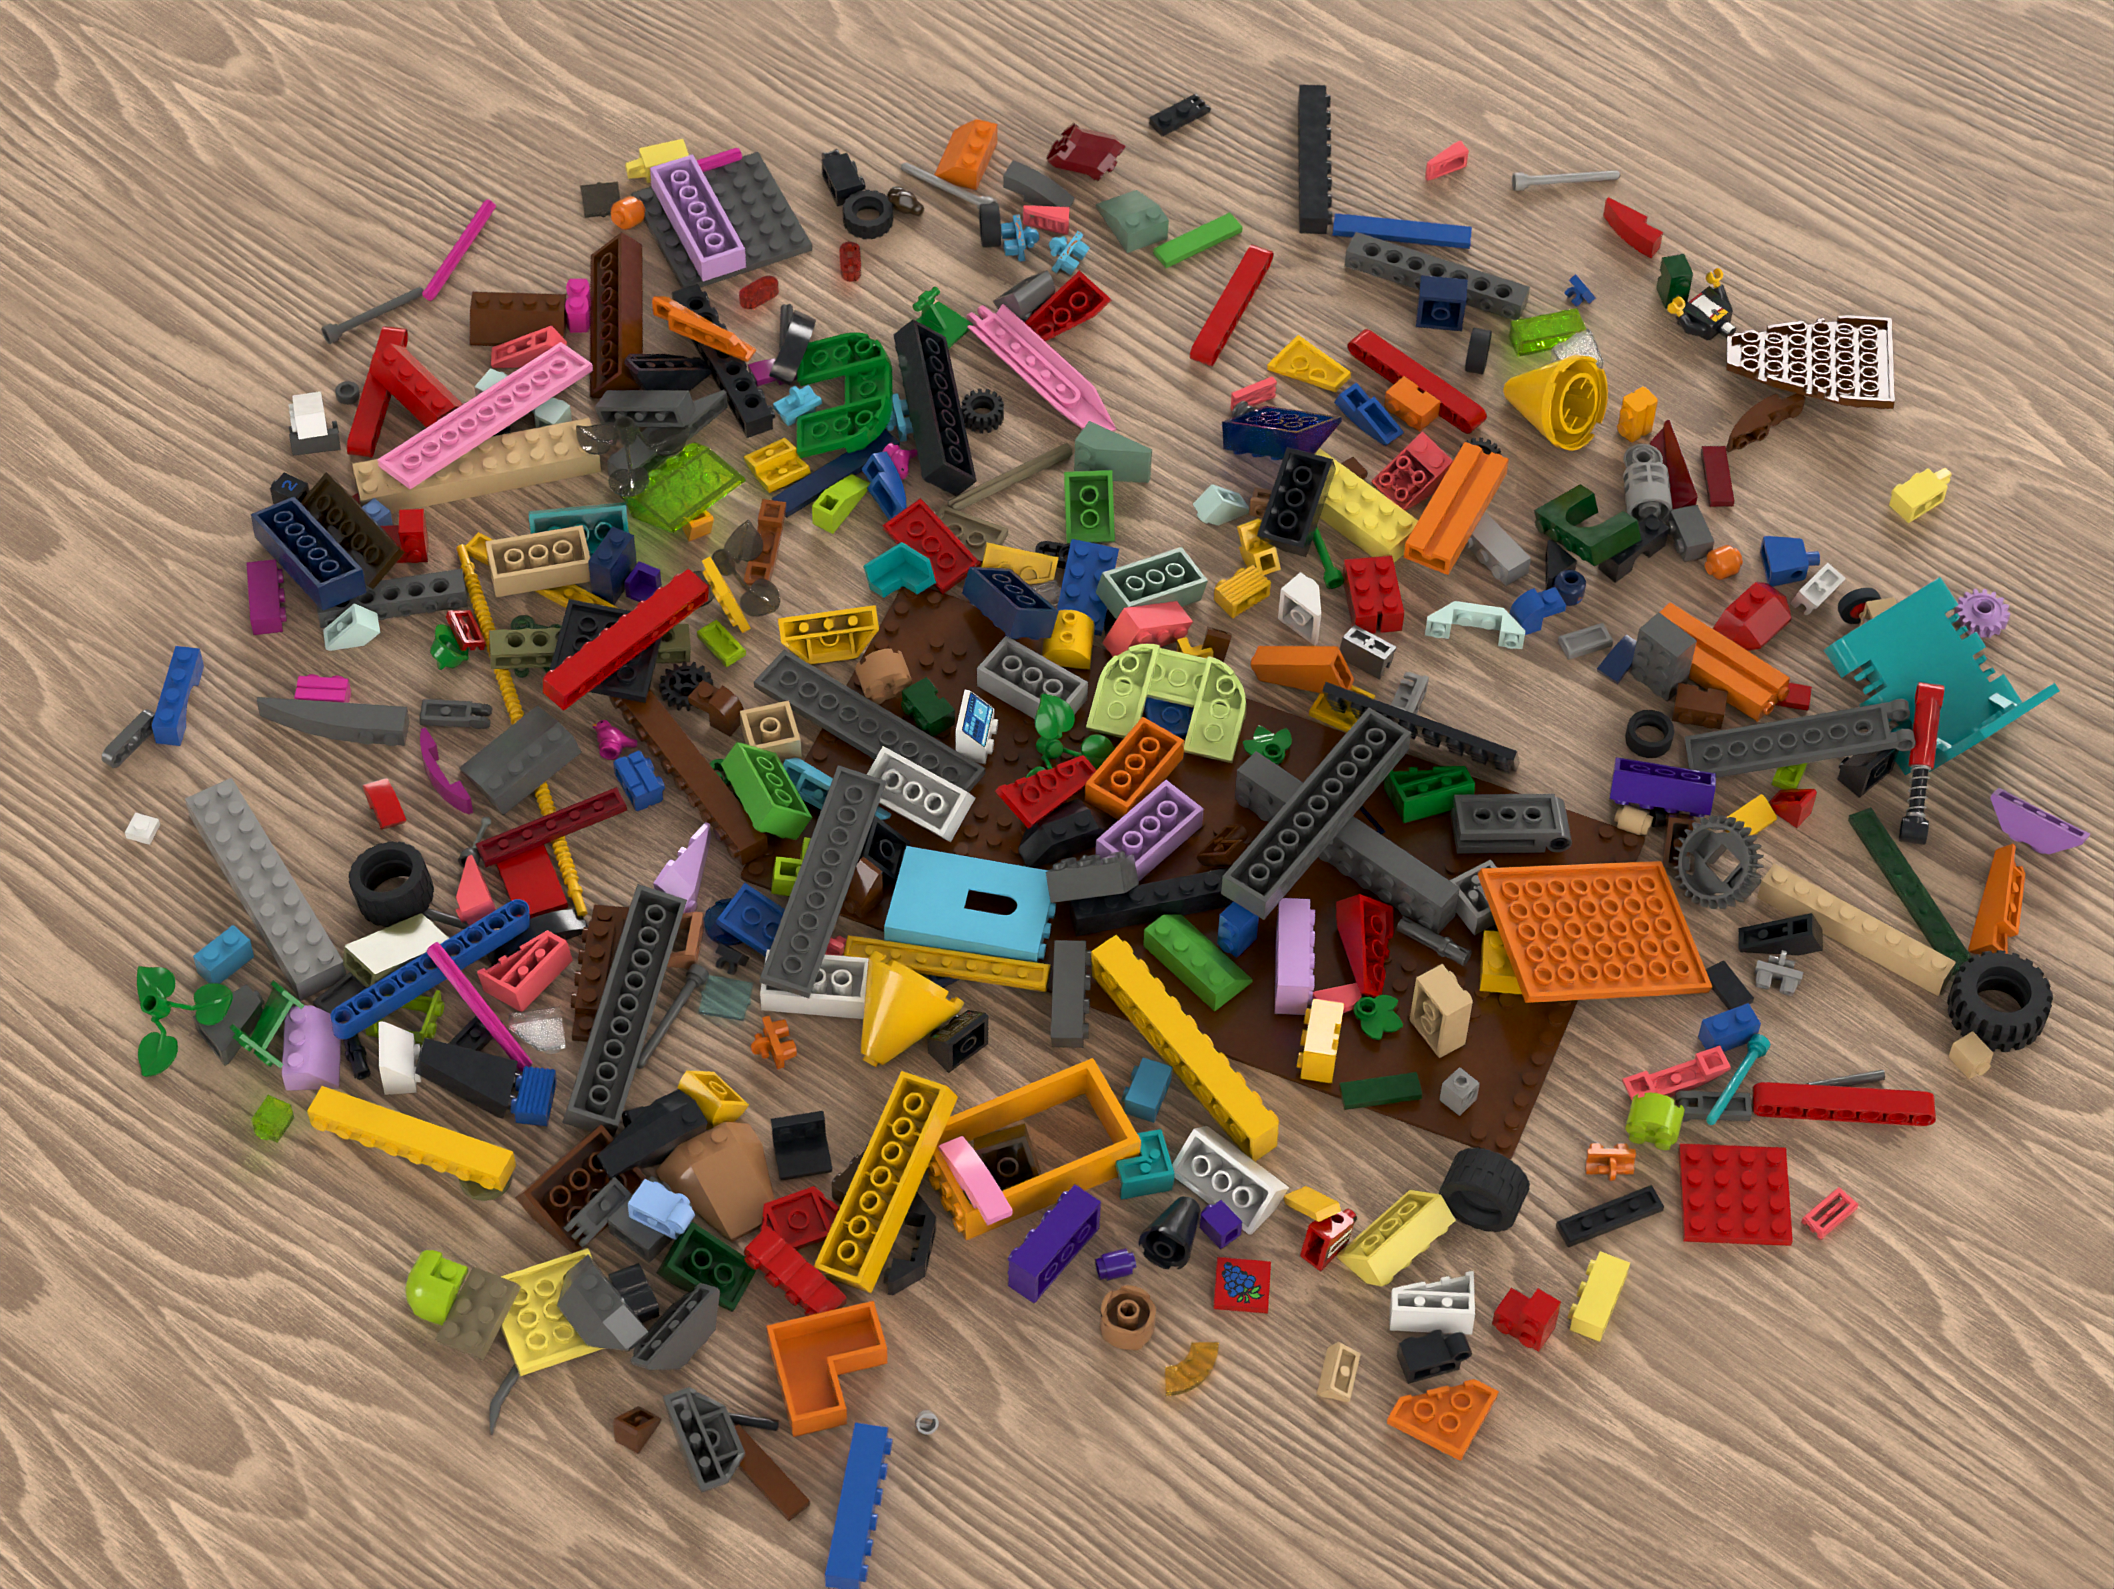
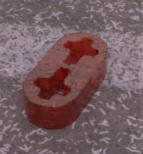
[839,241,861,282]
[739,276,779,309]

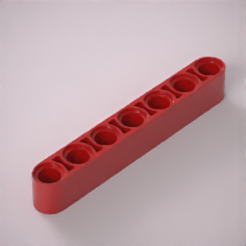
[1189,244,1274,367]
[347,326,408,458]
[1347,329,1487,434]
[1752,1082,1936,1126]

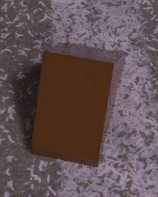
[1201,626,1232,663]
[613,1406,662,1454]

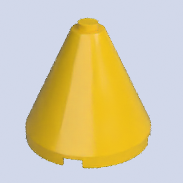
[1503,355,1608,451]
[860,951,964,1067]

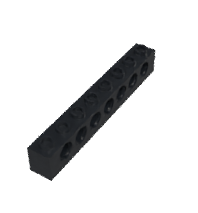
[672,283,775,438]

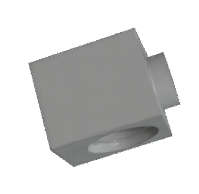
[1439,1067,1480,1116]

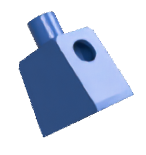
[1760,536,1820,587]

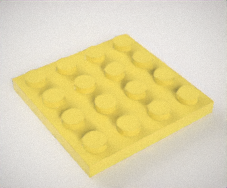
[501,1248,604,1376]

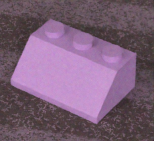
[282,1006,342,1091]

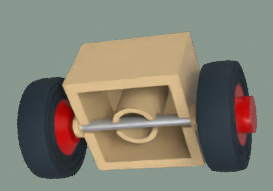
[1838,588,1897,682]

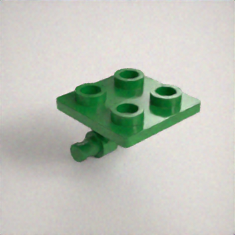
[912,286,973,349]

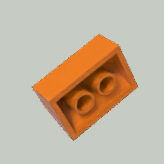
[934,119,998,191]

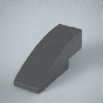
[1003,160,1075,209]

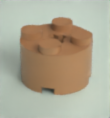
[855,649,912,705]
[1100,1285,1156,1351]

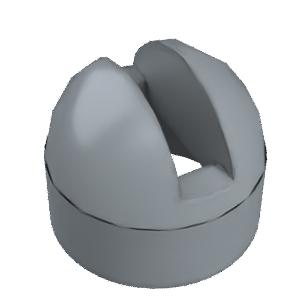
[915,1410,939,1434]

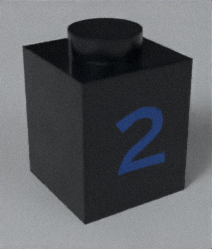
[270,472,309,504]

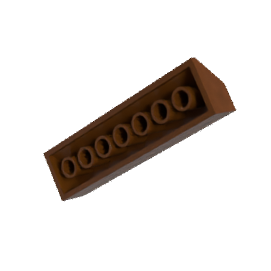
[590,232,643,399]

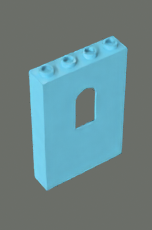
[884,846,1056,963]

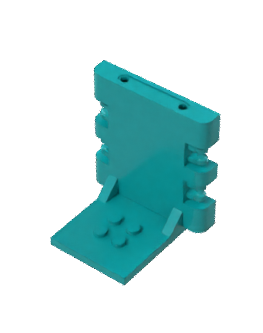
[1823,577,2060,776]

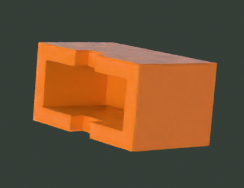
[1384,376,1440,432]

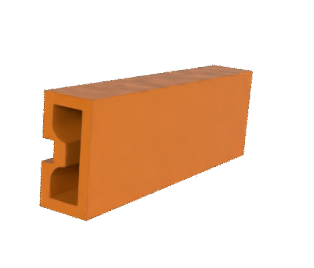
[1404,442,1509,575]
[1659,602,1790,722]

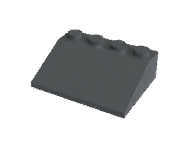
[459,706,582,815]

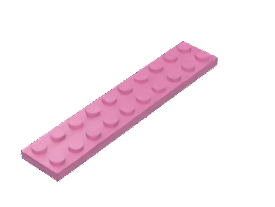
[378,342,593,489]

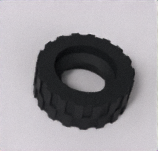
[843,190,893,240]

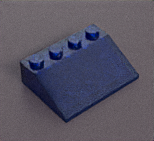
[1222,406,1342,460]

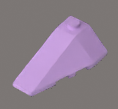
[653,822,711,914]

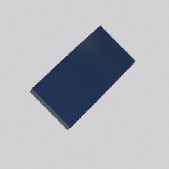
[1597,634,1637,685]

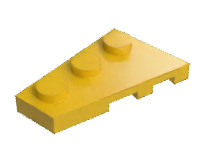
[1267,335,1351,392]
[981,542,1058,584]

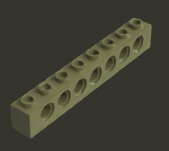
[489,623,691,669]

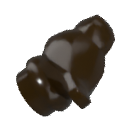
[887,186,924,216]

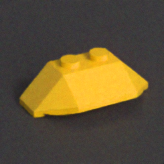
[778,605,879,665]

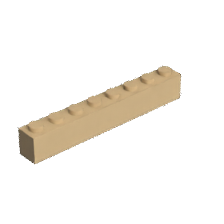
[1757,864,1956,996]

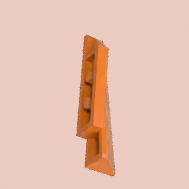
[1968,843,2025,955]

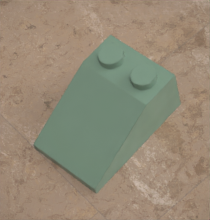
[1096,190,1169,253]
[1074,421,1152,483]

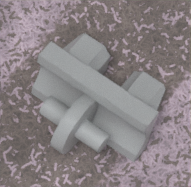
[1754,950,1804,996]

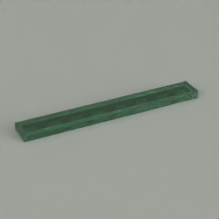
[1848,807,1971,976]

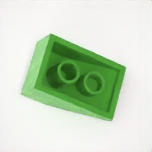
[1064,470,1115,544]

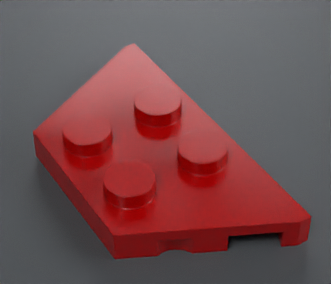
[761,1186,840,1250]

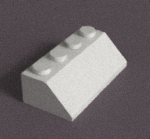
[1172,1126,1289,1235]

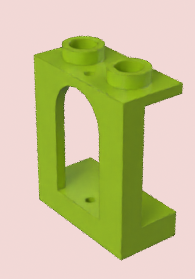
[365,990,445,1047]

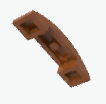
[743,499,786,588]

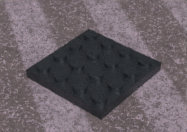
[549,599,663,703]

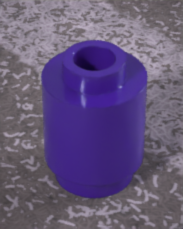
[1095,1248,1136,1281]

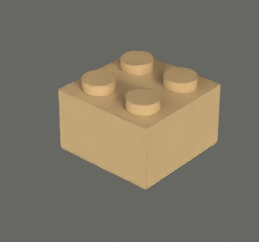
[740,701,802,762]

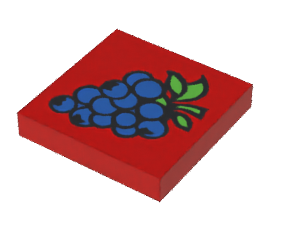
[1213,1257,1271,1314]

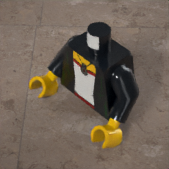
[1667,268,1736,340]

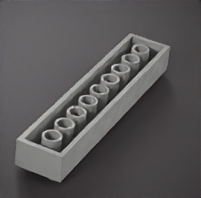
[185,778,346,1001]

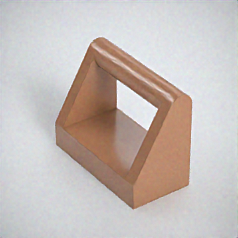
[667,912,704,969]

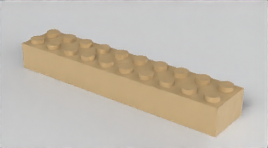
[352,418,601,513]

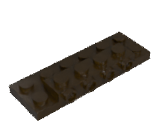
[300,472,405,589]

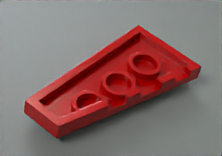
[995,755,1097,829]

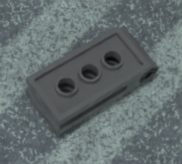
[1450,794,1572,853]

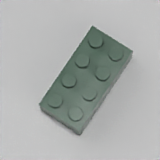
[1095,547,1208,620]

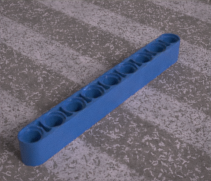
[331,899,530,1039]

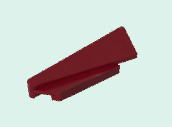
[1649,420,1698,510]

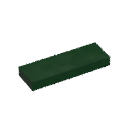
[1339,1072,1423,1110]

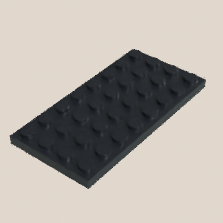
[1322,682,1520,774]

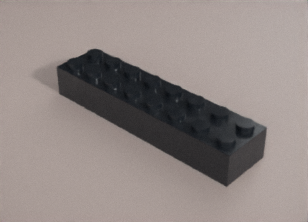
[893,319,977,496]

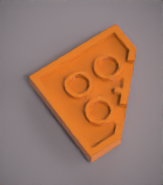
[1387,1379,1499,1461]

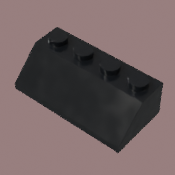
[1257,447,1336,557]

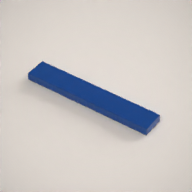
[1333,213,1472,249]

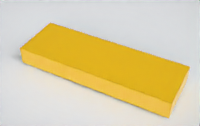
[1283,1186,1341,1222]

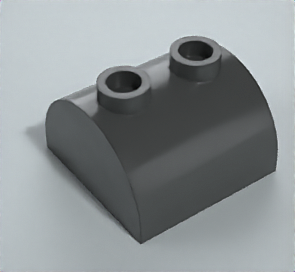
[993,270,1055,322]

